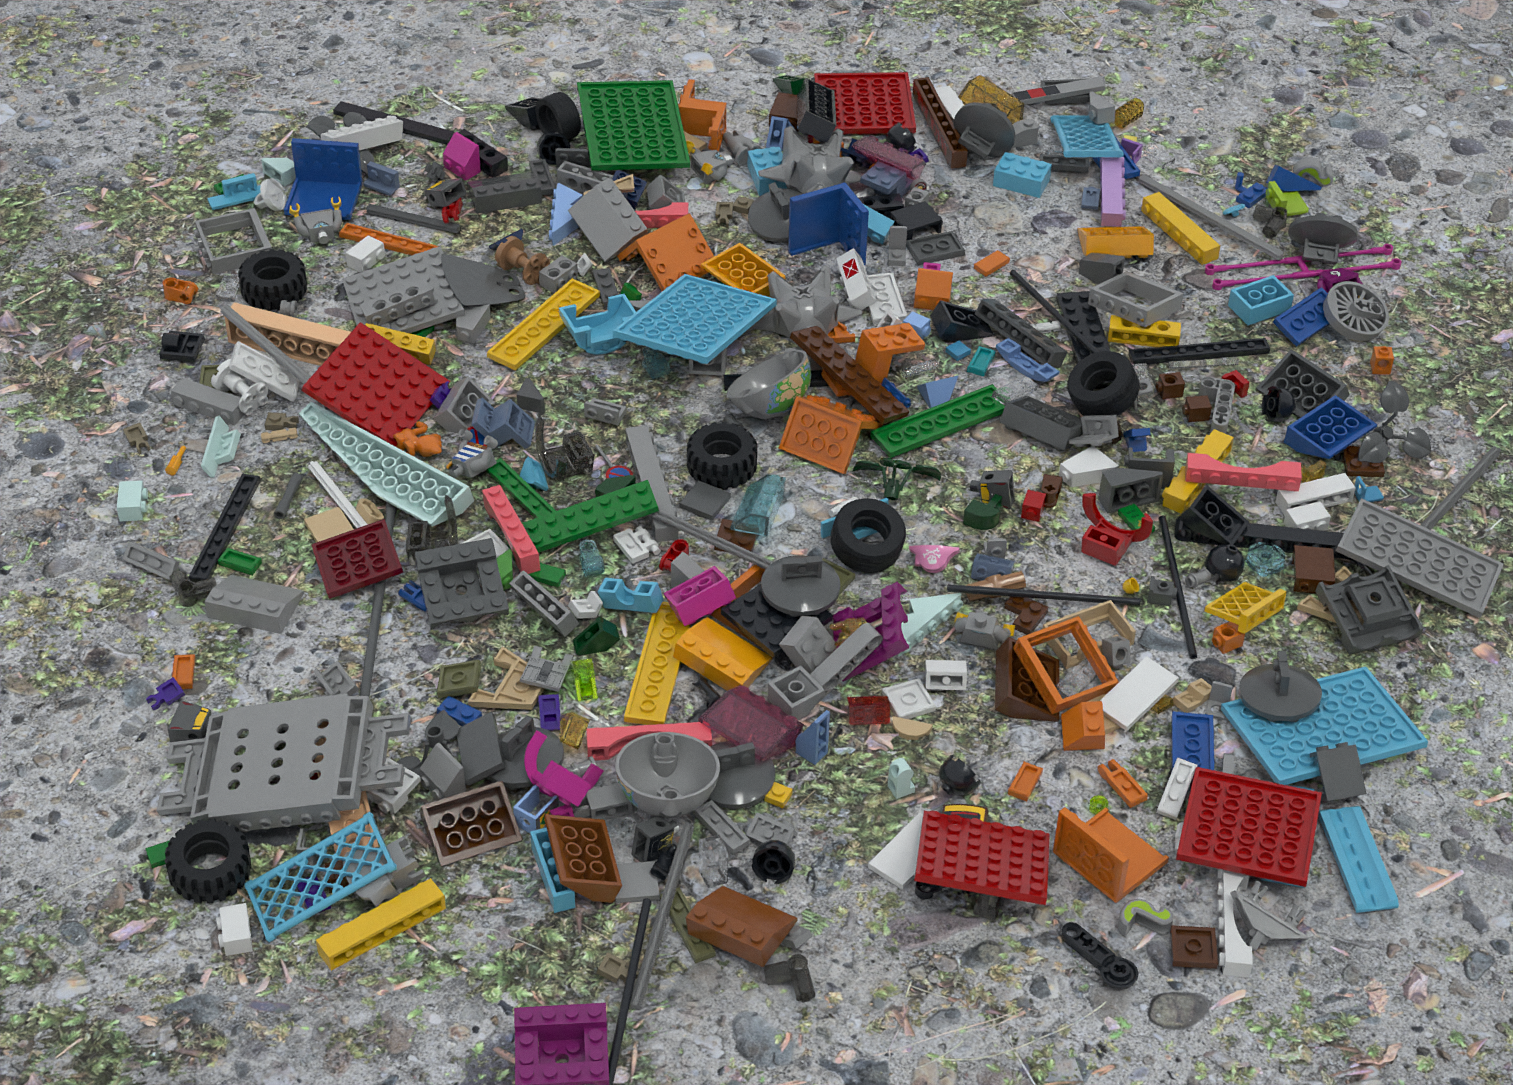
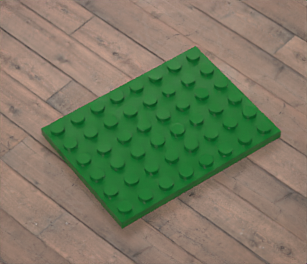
[577,80,690,171]

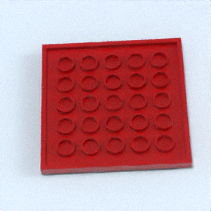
[814,72,916,135]
[301,322,450,447]
[1176,767,1322,887]
[914,810,1050,905]

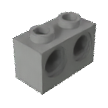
[539,255,578,293]

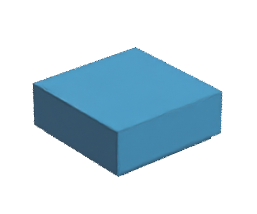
[945,341,971,361]

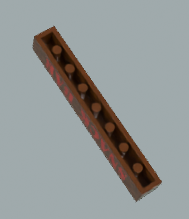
[912,77,968,169]

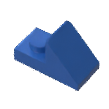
[1123,428,1151,452]

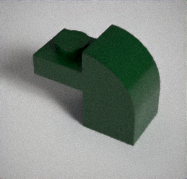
[963,494,1003,530]

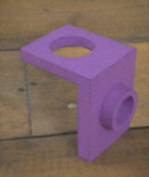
[1121,138,1143,164]

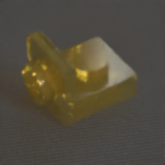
[1301,460,1326,483]

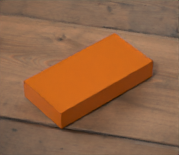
[974,250,1010,277]
[172,654,196,689]
[1008,761,1043,802]

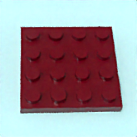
[311,519,404,599]

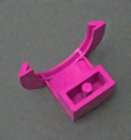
[524,730,604,807]

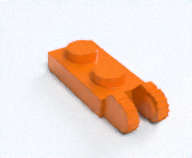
[1097,759,1148,808]

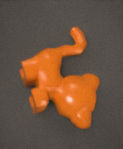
[393,421,442,457]

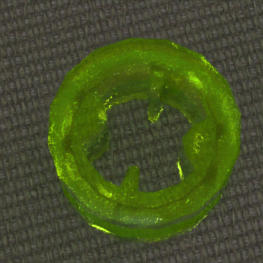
[1089,795,1108,815]

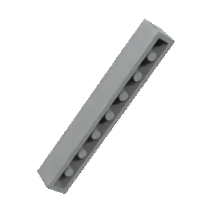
[625,425,681,542]

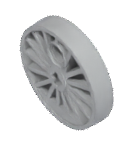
[1323,281,1389,341]

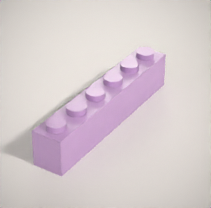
[1100,157,1126,227]

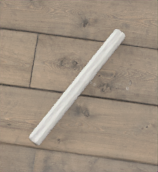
[308,461,368,529]

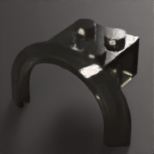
[535,415,595,483]
[406,495,458,566]

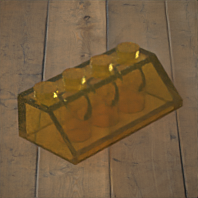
[958,75,1024,124]

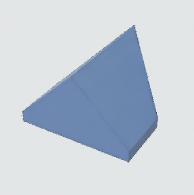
[766,116,797,151]
[917,375,959,408]

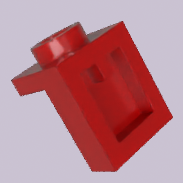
[1221,370,1250,398]

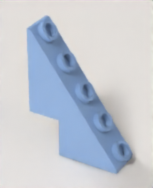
[549,183,583,246]

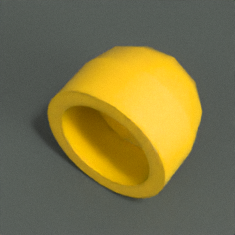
[1122,577,1139,594]

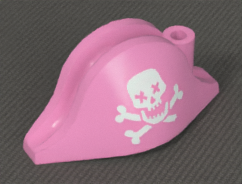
[909,545,960,573]

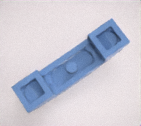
[996,338,1060,382]

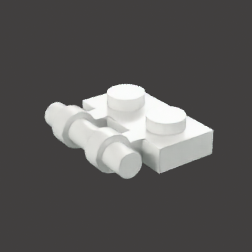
[613,526,661,564]

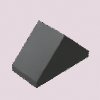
[517,378,545,413]

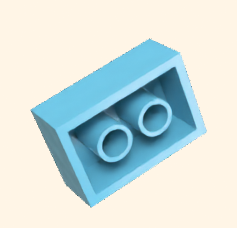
[747,147,787,196]
[993,152,1052,198]
[1228,275,1294,325]

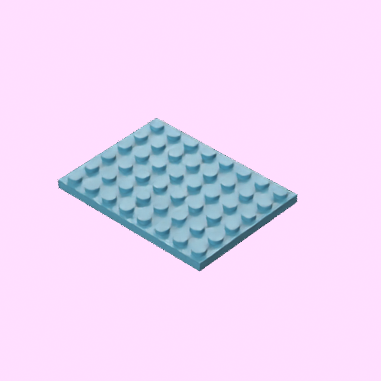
[613,274,777,364]
[1221,666,1428,785]

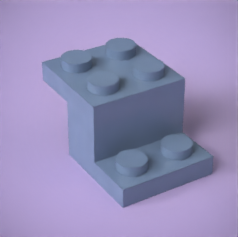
[860,161,914,197]
[471,398,535,449]

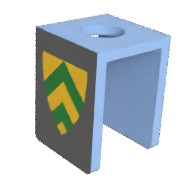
[513,785,559,833]

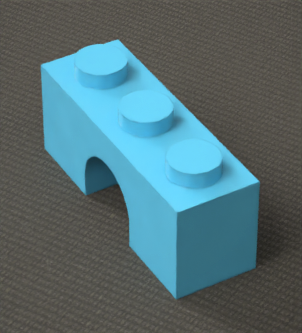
[598,578,664,613]

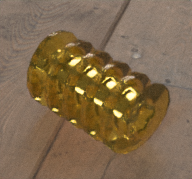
[1114,98,1144,129]

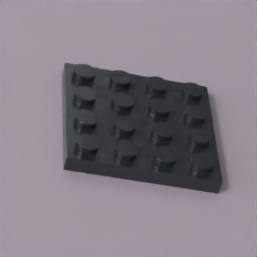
[721,584,833,658]

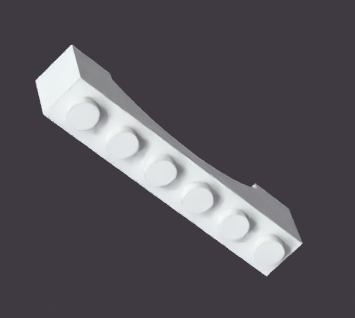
[1216,869,1253,978]

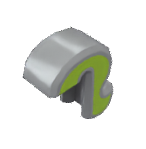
[1293,157,1333,186]
[1118,899,1173,937]

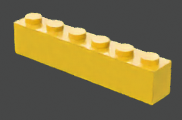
[1141,192,1221,265]
[1162,429,1234,513]
[316,878,446,971]

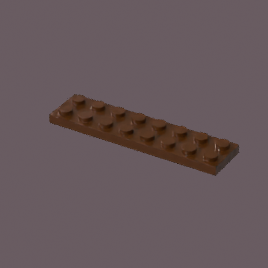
[789,326,910,424]

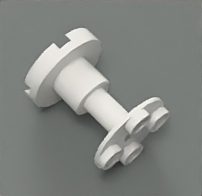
[211,359,268,415]

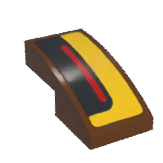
[942,804,989,822]

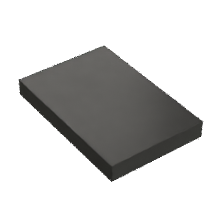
[906,231,965,265]

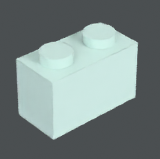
[117,480,148,521]

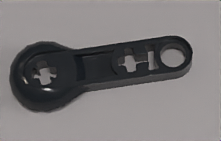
[1061,922,1139,990]

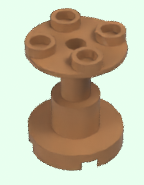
[495,236,550,285]

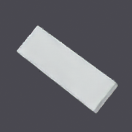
[1156,758,1197,820]

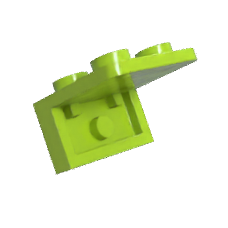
[1266,181,1309,217]

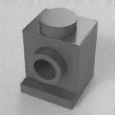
[1147,576,1177,606]

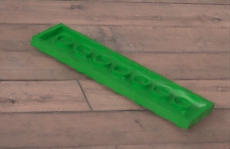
[870,384,1009,458]
[507,480,659,561]

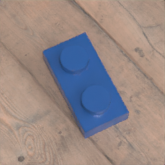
[437,696,482,726]

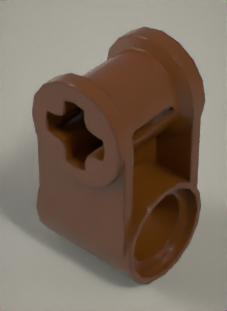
[1041,474,1063,508]

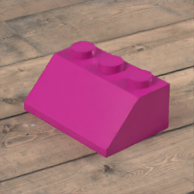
[663,566,736,626]

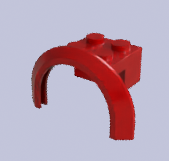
[1081,493,1153,566]

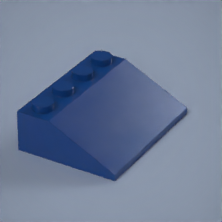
[1284,395,1378,459]

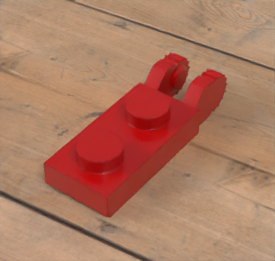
[442,198,463,224]

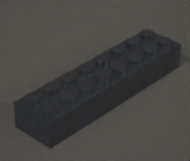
[797,78,836,143]

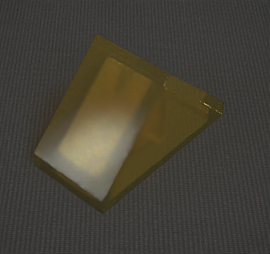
[560,712,590,750]

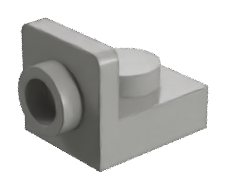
[781,915,812,949]

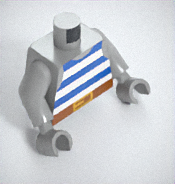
[449,429,498,479]

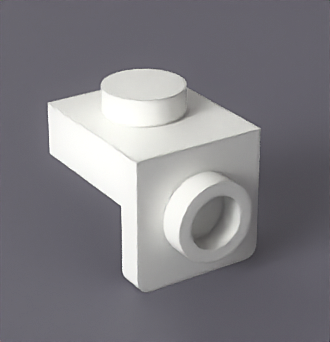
[568,591,603,619]

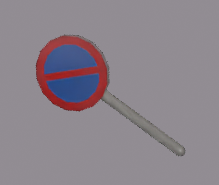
[595,445,633,478]

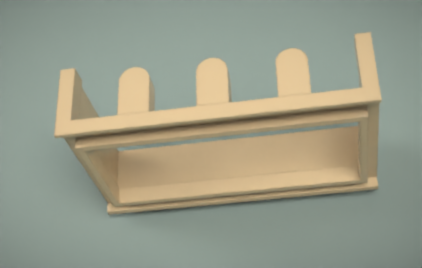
[1043,600,1136,669]

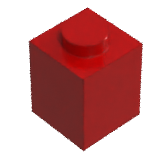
[1021,490,1046,522]

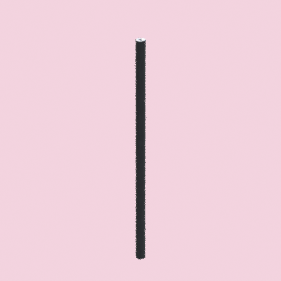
[1010,270,1100,354]
[1159,515,1197,659]
[947,584,1141,606]
[608,898,652,1085]

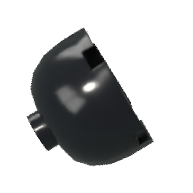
[886,123,917,155]
[537,131,570,165]
[1262,386,1296,423]
[1204,544,1245,581]
[939,755,981,796]
[752,840,796,884]

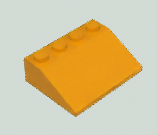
[1077,226,1154,258]
[701,243,786,297]
[673,617,773,698]

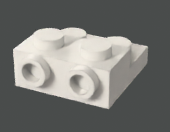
[366,757,421,814]

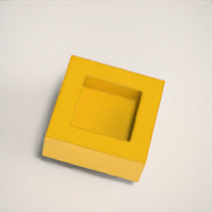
[764,782,793,808]

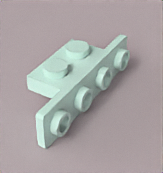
[201,416,241,478]

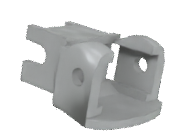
[343,836,426,907]

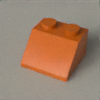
[914,268,953,310]
[1061,701,1105,751]

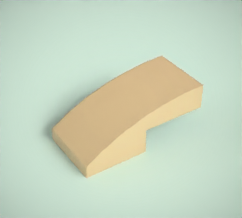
[1171,678,1212,713]

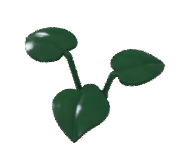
[853,458,941,500]

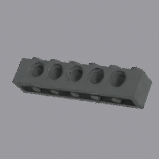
[975,299,1067,368]

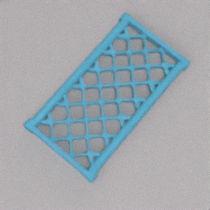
[1050,115,1124,157]
[244,812,397,943]

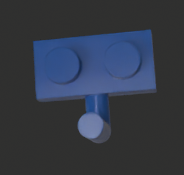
[1235,172,1268,208]

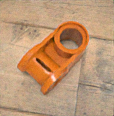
[163,277,199,304]

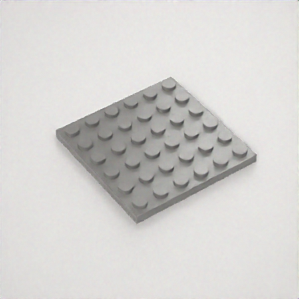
[342,246,465,333]

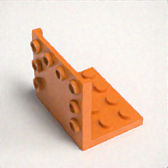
[617,213,714,291]
[779,395,883,474]
[1053,807,1169,903]

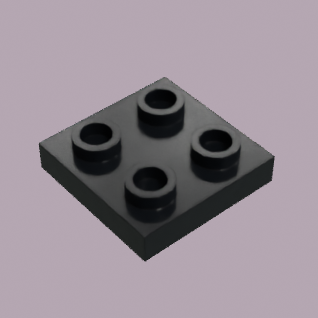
[159,330,205,362]

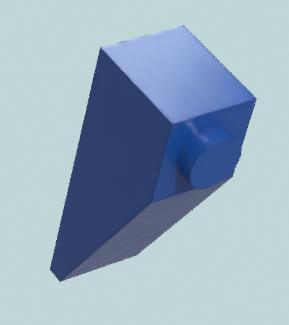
[1266,165,1322,191]

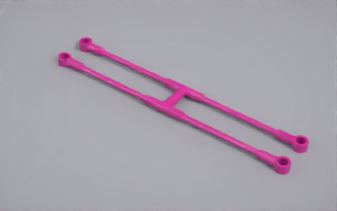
[1205,244,1402,290]

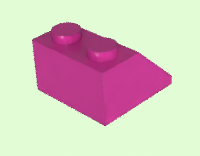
[443,132,481,181]

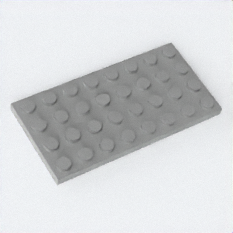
[1336,498,1503,618]

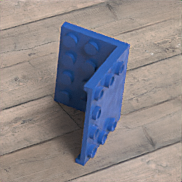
[284,138,363,220]
[788,182,869,266]

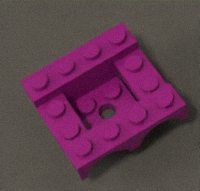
[833,582,909,682]
[514,1003,609,1085]

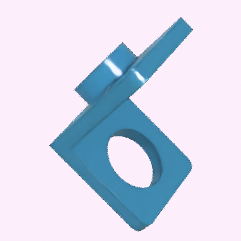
[1354,476,1384,502]

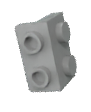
[584,398,627,426]
[314,660,359,696]

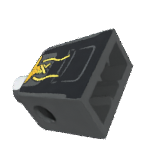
[631,816,679,862]

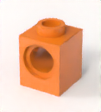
[1370,346,1394,375]
[1212,622,1245,654]

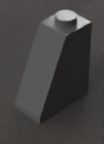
[1079,253,1125,284]

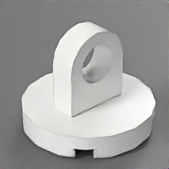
[254,178,287,211]

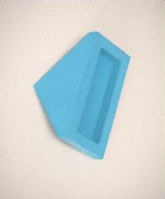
[519,457,549,491]

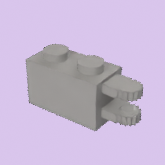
[571,783,633,820]

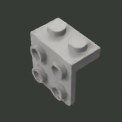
[1069,415,1119,447]

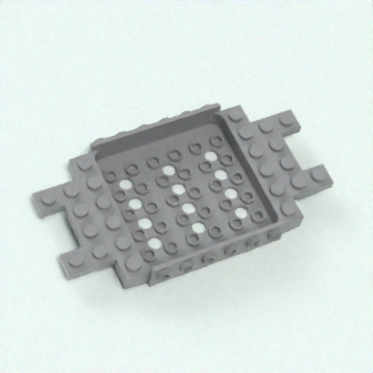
[156,693,411,832]

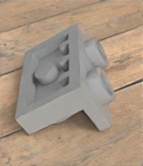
[746,812,798,845]

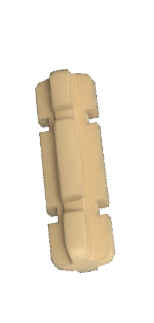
[261,427,298,443]

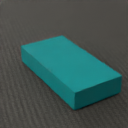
[967,346,996,377]

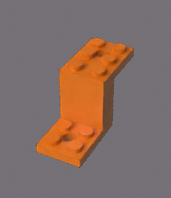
[678,79,727,152]
[821,323,925,397]

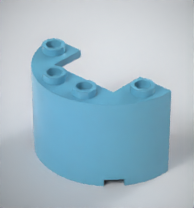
[559,294,636,354]

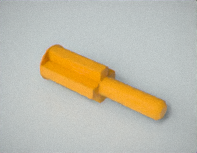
[165,446,186,476]

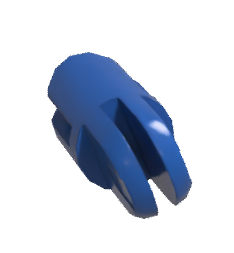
[398,580,427,612]

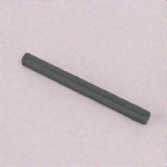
[366,204,461,234]

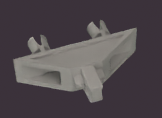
[1230,881,1310,951]

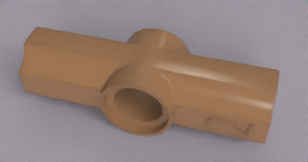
[966,571,1026,602]

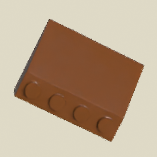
[544,814,622,903]
[686,886,798,967]

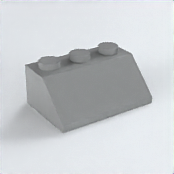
[434,376,493,433]

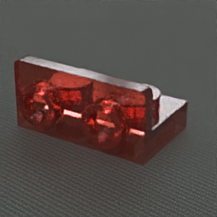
[847,696,890,725]

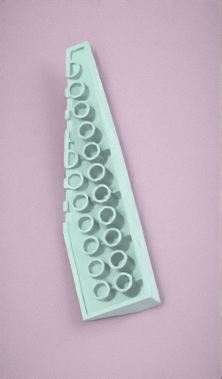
[299,402,474,527]

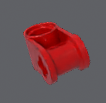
[659,539,689,572]

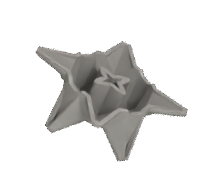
[758,126,863,194]
[749,265,862,340]

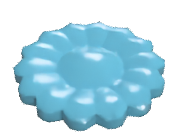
[1222,204,1245,217]

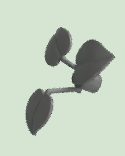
[306,112,374,175]
[1358,381,1431,463]
[397,710,484,785]

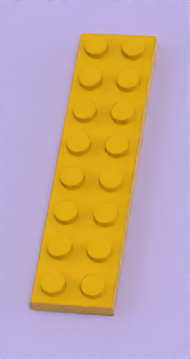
[487,278,600,371]
[624,602,691,725]

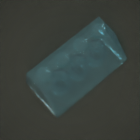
[730,474,786,536]

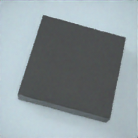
[679,480,731,520]

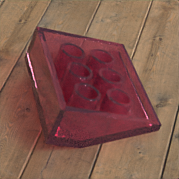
[852,135,926,180]
[698,685,804,761]

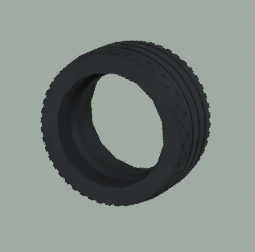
[535,92,581,140]

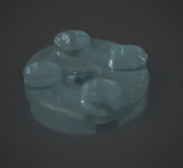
[1246,542,1285,577]

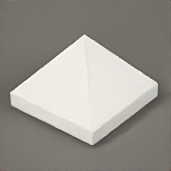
[577,253,593,277]

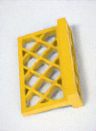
[1204,582,1287,634]

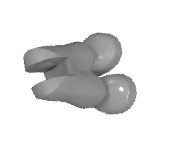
[723,130,762,166]

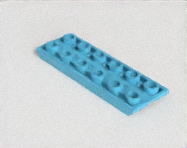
[1318,806,1399,913]

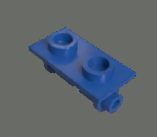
[881,378,911,408]

